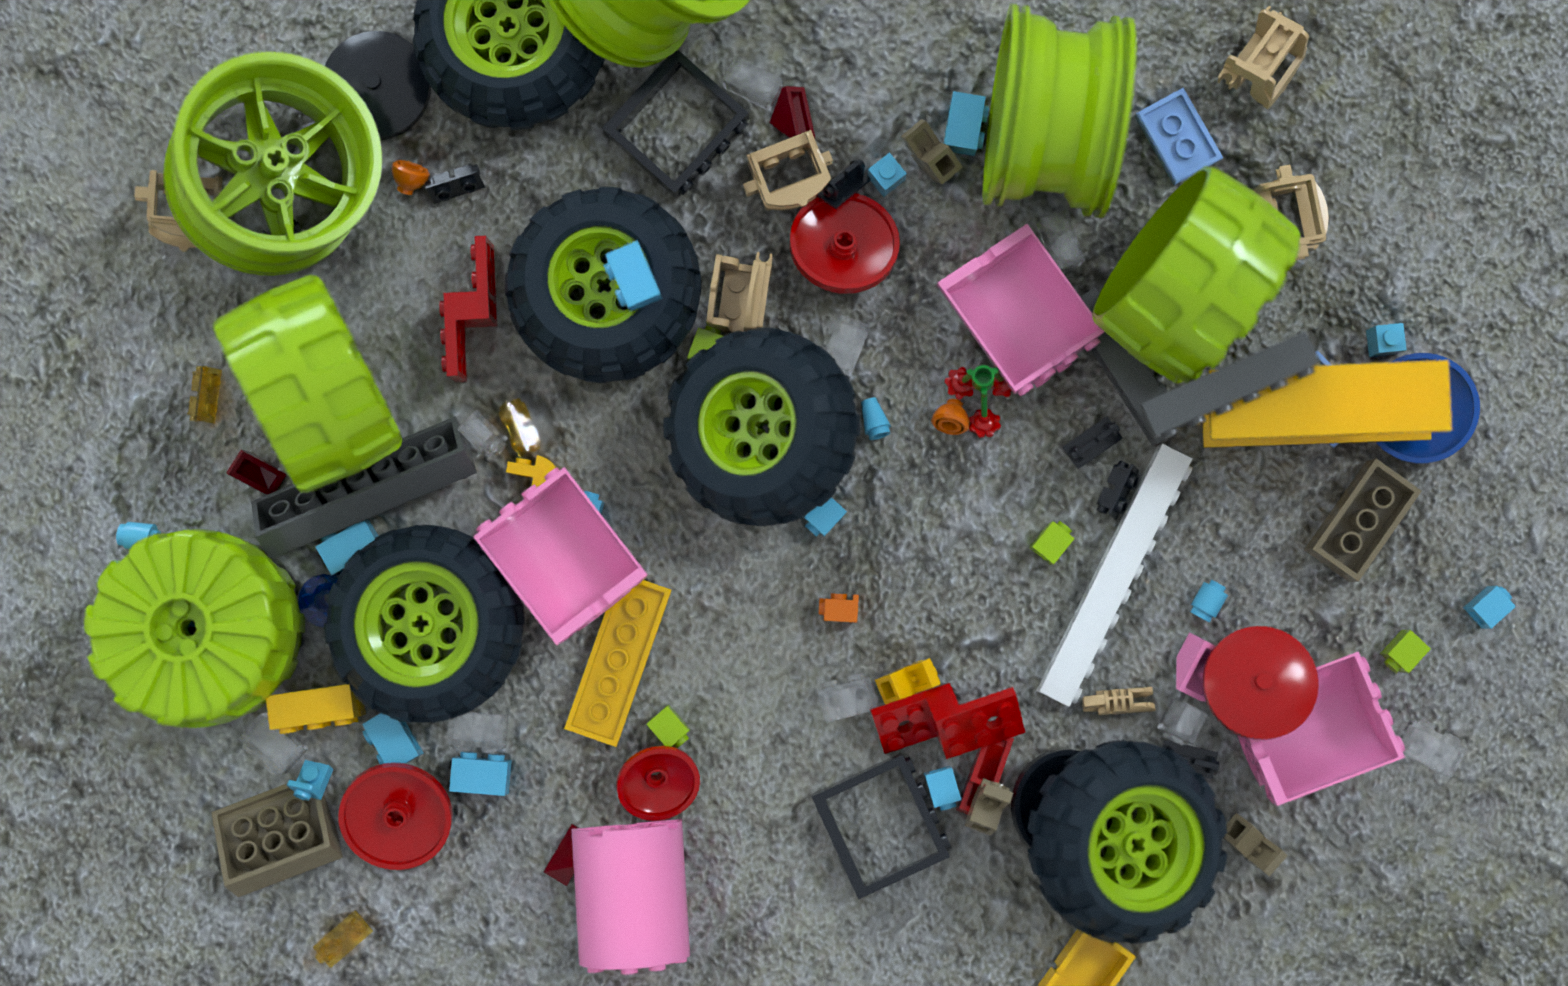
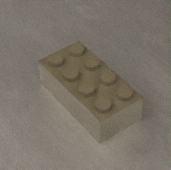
[1304,459,1422,582]

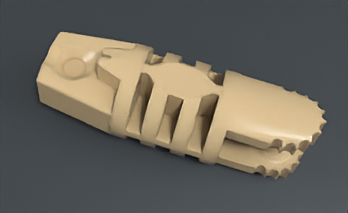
[1082,687,1156,715]

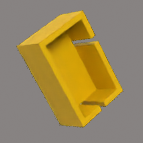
[266,684,366,734]
[1038,929,1136,986]

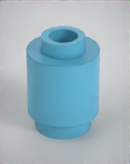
[116,522,161,549]
[1190,580,1228,623]

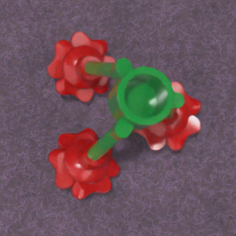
[944,365,1012,438]

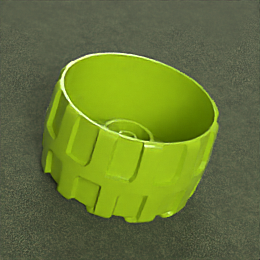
[1092,167,1300,384]
[213,275,402,493]
[84,529,305,728]

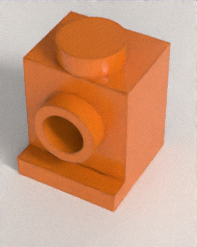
[818,593,859,623]

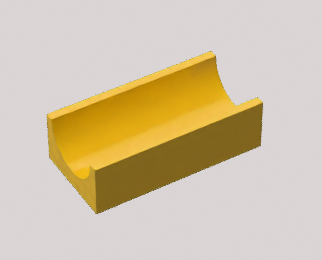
[1202,360,1452,448]

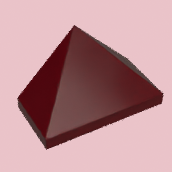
[769,86,816,139]
[226,449,287,495]
[543,824,579,886]

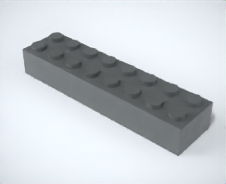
[251,416,477,559]

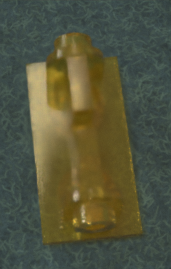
[187,366,222,424]
[499,398,541,458]
[313,910,373,968]

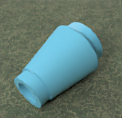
[861,397,891,440]

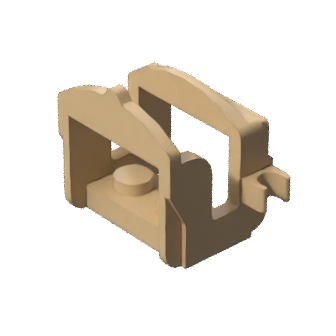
[1217,6,1309,109]
[743,130,833,211]
[1253,165,1329,260]
[134,170,223,252]
[706,252,773,333]

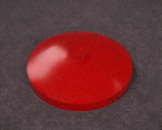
[789,193,900,294]
[1202,626,1319,740]
[338,763,453,870]

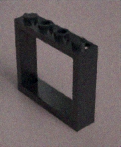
[602,50,749,199]
[811,753,952,900]

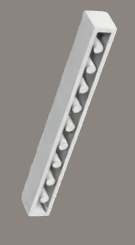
[1036,444,1193,707]

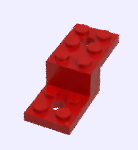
[439,235,498,383]
[870,683,1026,760]

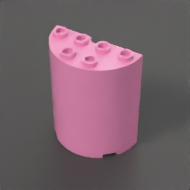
[937,224,1105,397]
[473,467,648,645]
[1237,651,1405,806]
[572,819,690,974]

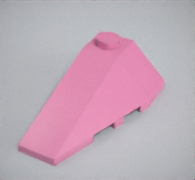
[1176,632,1215,702]

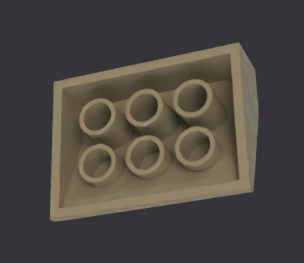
[211,780,343,897]

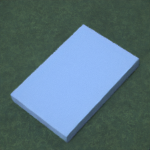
[1134,88,1223,186]

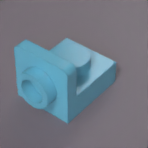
[287,760,333,801]

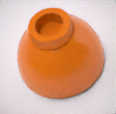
[392,160,430,195]
[931,399,969,435]

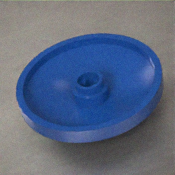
[1375,353,1480,464]

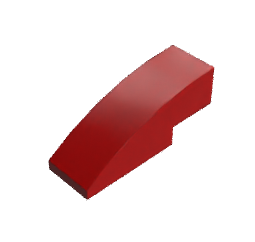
[956,738,1014,815]

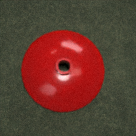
[616,746,700,821]

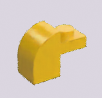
[506,455,557,487]
[875,658,941,704]

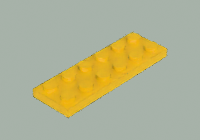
[564,580,672,747]

